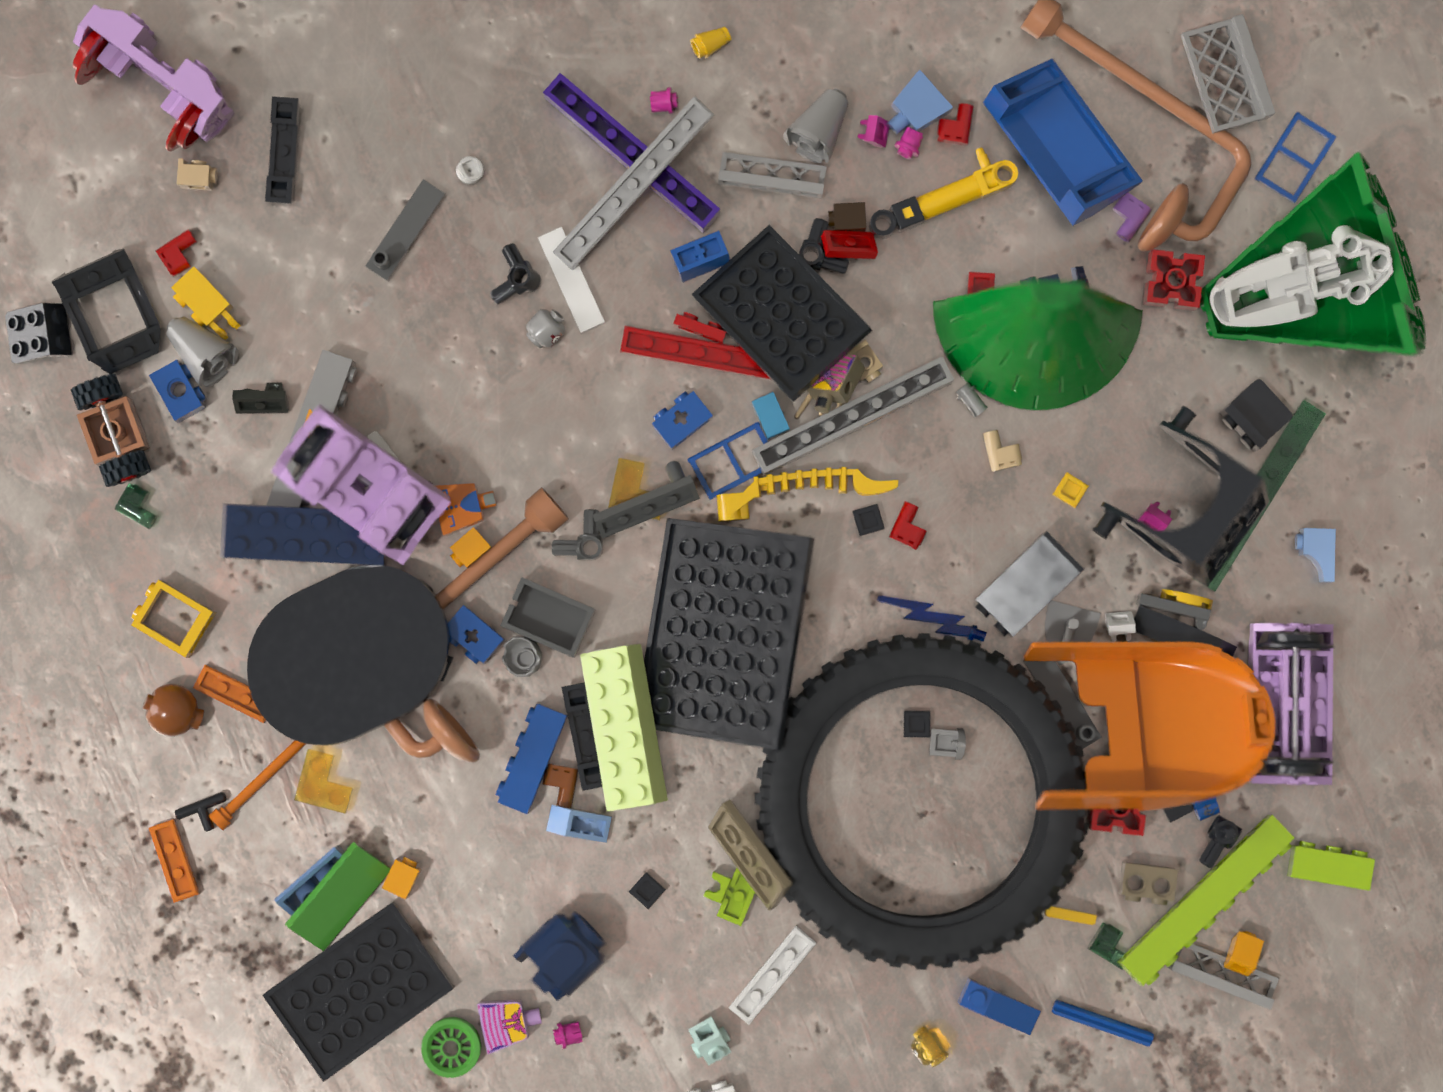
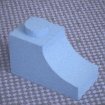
[1295,528,1336,583]
[546,805,612,843]

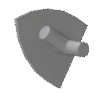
[1045,600,1101,665]

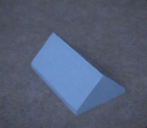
[274,845,345,916]

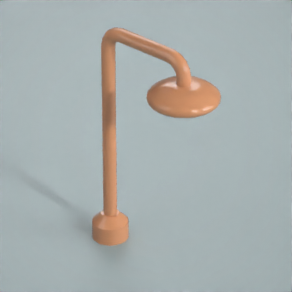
[1020,0,1251,252]
[384,487,569,763]

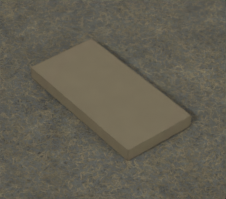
[708,799,792,911]

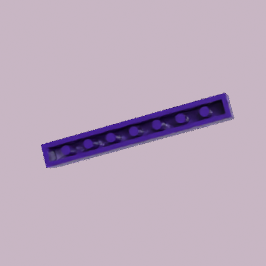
[543,73,720,233]

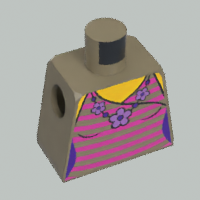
[807,354,865,414]

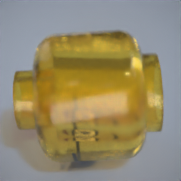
[911,1026,950,1067]

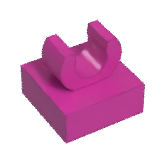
[858,115,889,148]
[1138,501,1172,531]

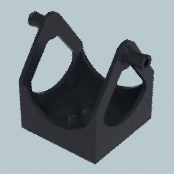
[1092,406,1269,587]

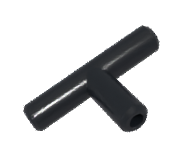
[174,792,227,832]

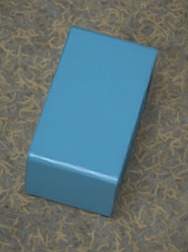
[752,392,790,440]

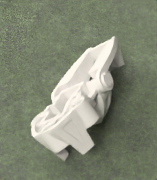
[1210,225,1393,327]

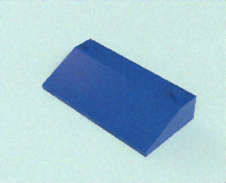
[983,58,1143,226]

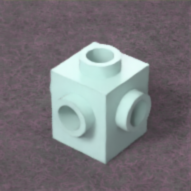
[688,1017,732,1065]

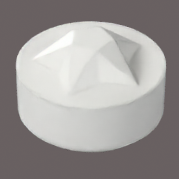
[456,156,484,184]

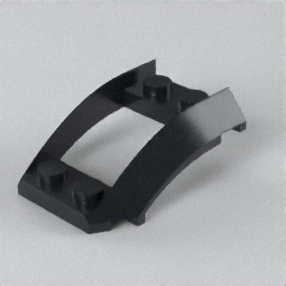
[52,248,161,374]

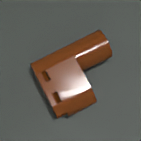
[543,764,578,808]

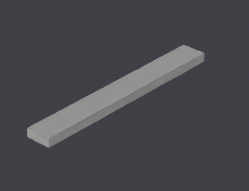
[553,96,715,270]

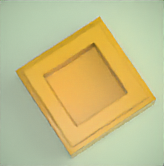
[1052,472,1089,509]

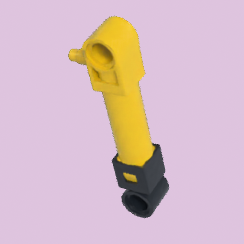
[869,147,1018,239]

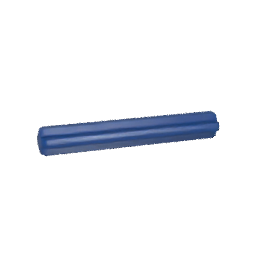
[1052,1000,1154,1047]

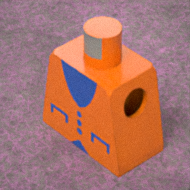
[435,483,497,537]

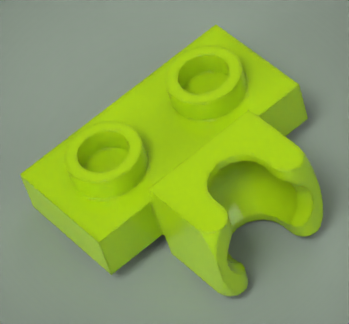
[703,867,755,926]

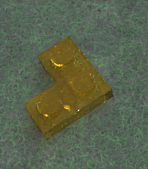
[608,458,661,521]
[294,749,353,814]

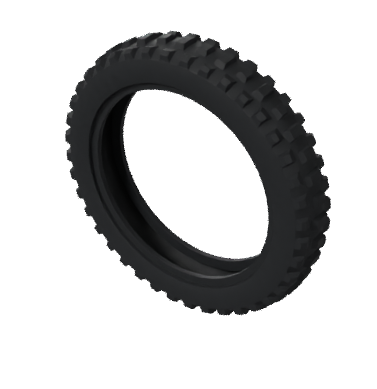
[755,633,1089,970]

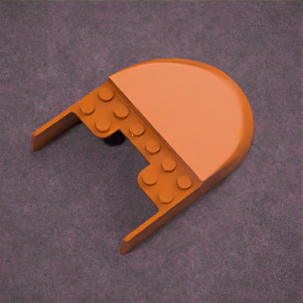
[1024,642,1275,811]

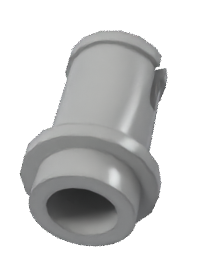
[956,383,988,417]

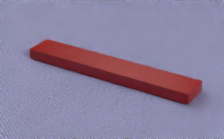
[620,326,771,380]

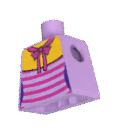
[477,1000,542,1054]

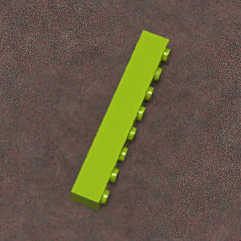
[1117,815,1294,986]

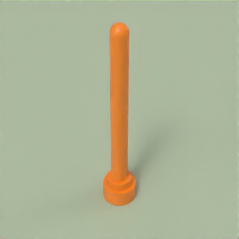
[209,740,306,831]

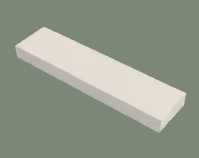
[538,227,605,334]
[728,926,816,1025]

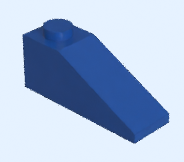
[957,978,1041,1035]

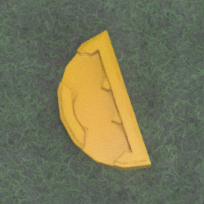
[1160,589,1213,610]
[1044,906,1097,925]

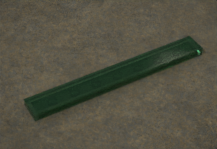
[1192,400,1326,592]

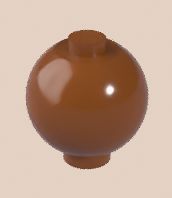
[142,684,204,737]

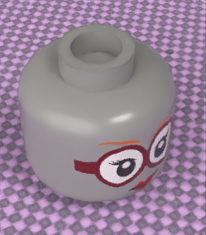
[526,309,565,348]

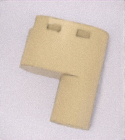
[983,430,1022,472]

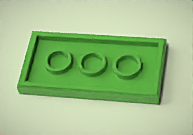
[285,842,391,951]

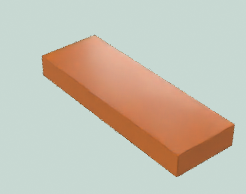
[193,665,266,723]
[149,819,200,903]

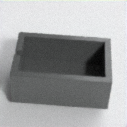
[500,577,596,658]

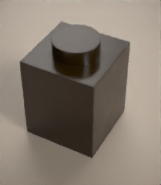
[828,202,866,232]

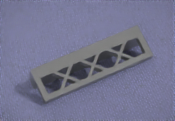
[718,152,826,198]
[1168,944,1279,1010]

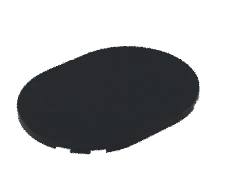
[247,565,450,746]

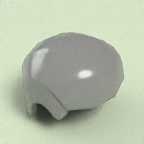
[502,637,542,677]

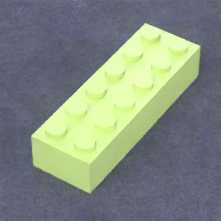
[580,644,668,811]

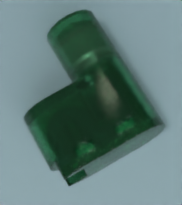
[115,483,157,529]
[1088,923,1125,970]

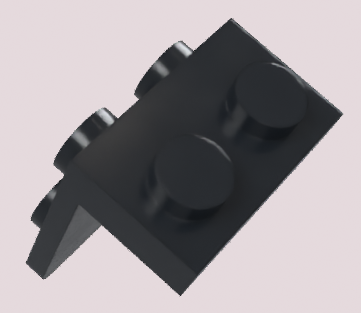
[5,303,72,364]
[1220,379,1293,451]

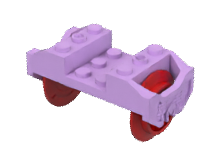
[73,4,235,152]

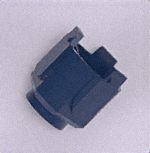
[513,911,607,1001]

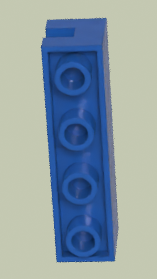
[495,704,568,814]

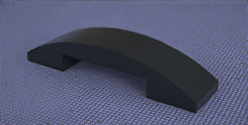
[265,96,299,204]
[1134,606,1237,657]
[561,682,603,791]

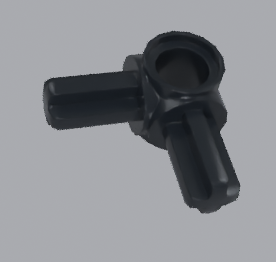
[799,218,849,274]
[490,243,541,304]
[1199,815,1242,868]

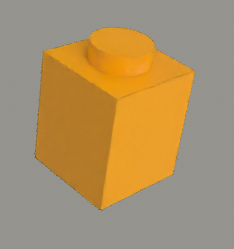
[450,527,491,568]
[382,856,422,900]
[1223,931,1264,977]

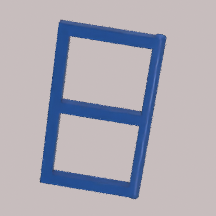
[1255,112,1336,203]
[687,422,768,500]

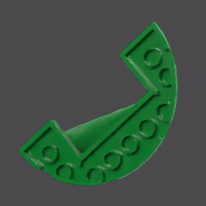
[1200,152,1426,356]
[933,281,1143,411]

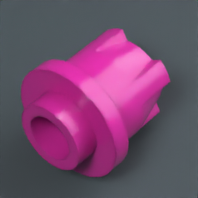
[650,87,678,114]
[894,127,924,159]
[553,1021,583,1049]

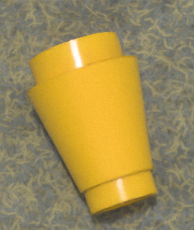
[690,26,731,59]

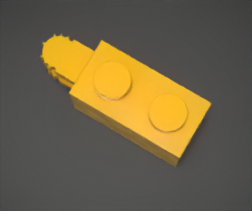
[171,266,241,340]

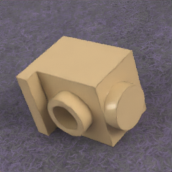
[177,158,218,190]
[847,340,883,383]

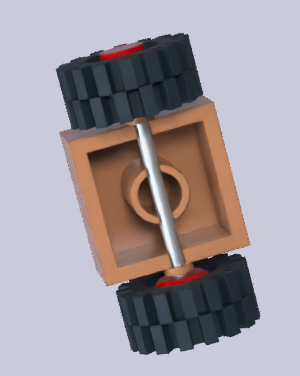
[70,374,151,487]

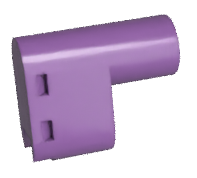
[1113,193,1151,242]

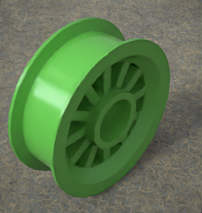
[421,1017,481,1078]

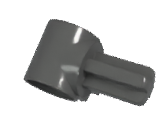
[552,509,603,561]

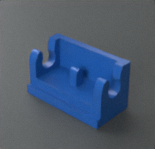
[670,231,730,282]

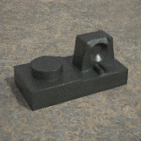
[232,382,289,414]

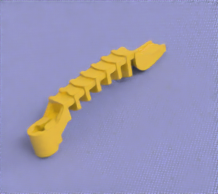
[716,467,898,522]

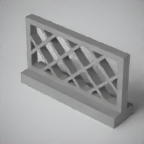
[1181,14,1275,134]

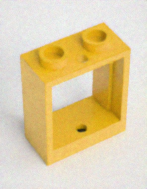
[131,580,217,658]

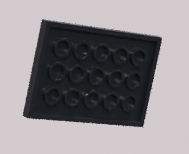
[691,225,872,402]
[262,902,454,1082]

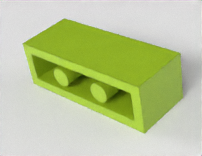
[1287,841,1375,891]

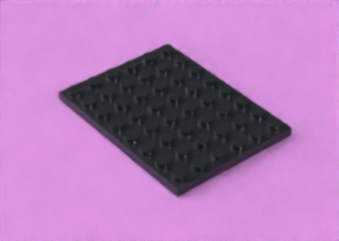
[644,518,815,751]

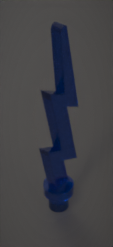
[877,596,987,642]

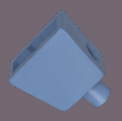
[887,70,953,134]

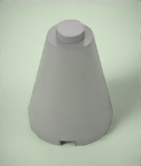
[783,89,849,163]
[166,317,239,387]

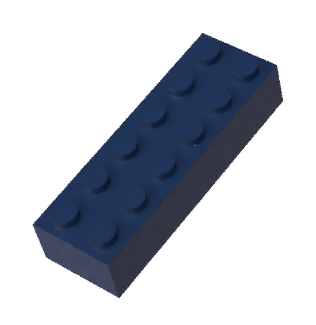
[220,503,384,565]

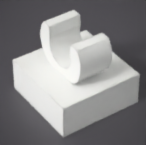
[1105,611,1136,642]

